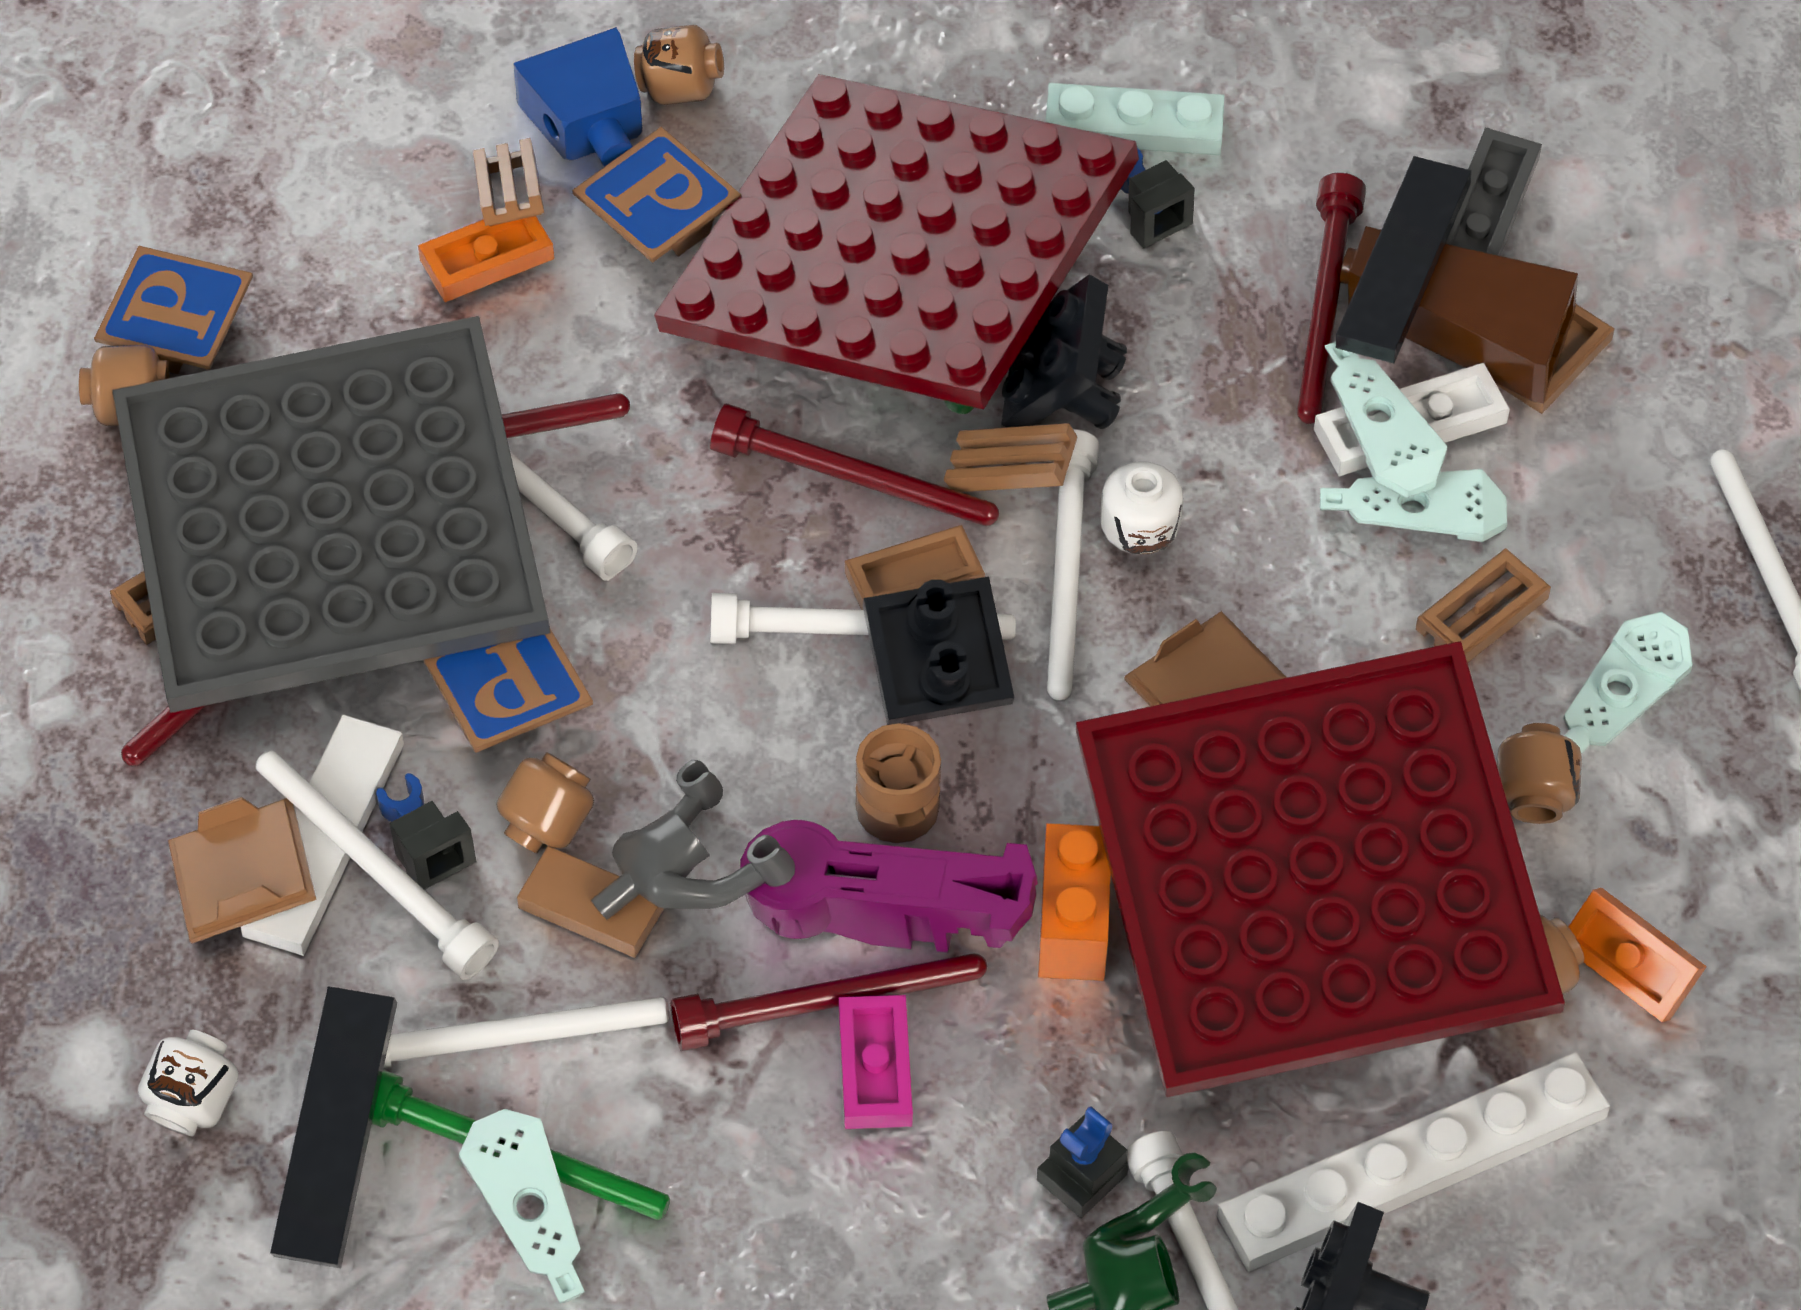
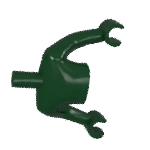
[1047,1153,1217,1310]

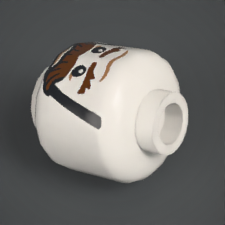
[1101,462,1183,554]
[138,1030,238,1136]

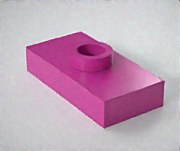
[839,995,913,1129]

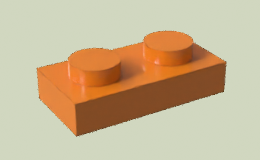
[418,202,554,302]
[1568,888,1707,1022]

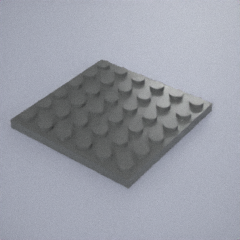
[112,316,551,713]

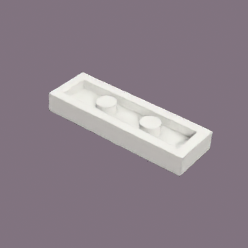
[1314,363,1510,476]

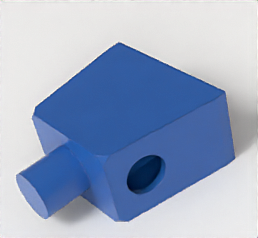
[513,27,642,167]

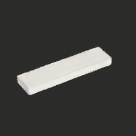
[241,714,404,956]

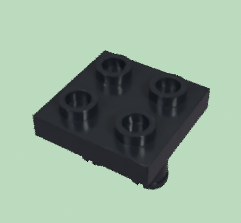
[1001,274,1127,429]
[863,576,1014,725]
[1294,1202,1430,1310]

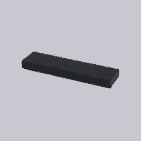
[1336,156,1471,364]
[270,986,397,1269]

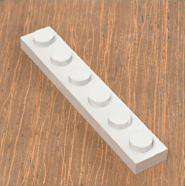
[1216,1052,1610,1273]

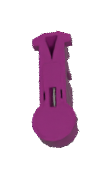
[740,820,1038,953]

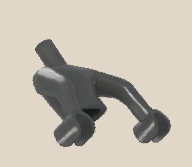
[591,760,795,920]

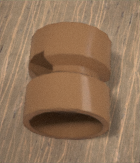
[855,723,941,843]

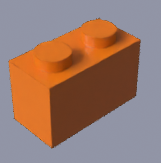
[1038,823,1111,981]

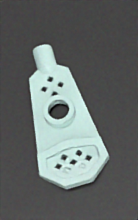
[1325,341,1448,498]
[1320,469,1507,542]
[1563,611,1693,754]
[459,1109,585,1304]

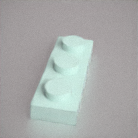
[1046,83,1224,155]

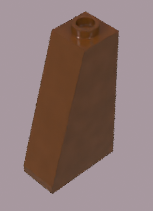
[1340,226,1578,404]

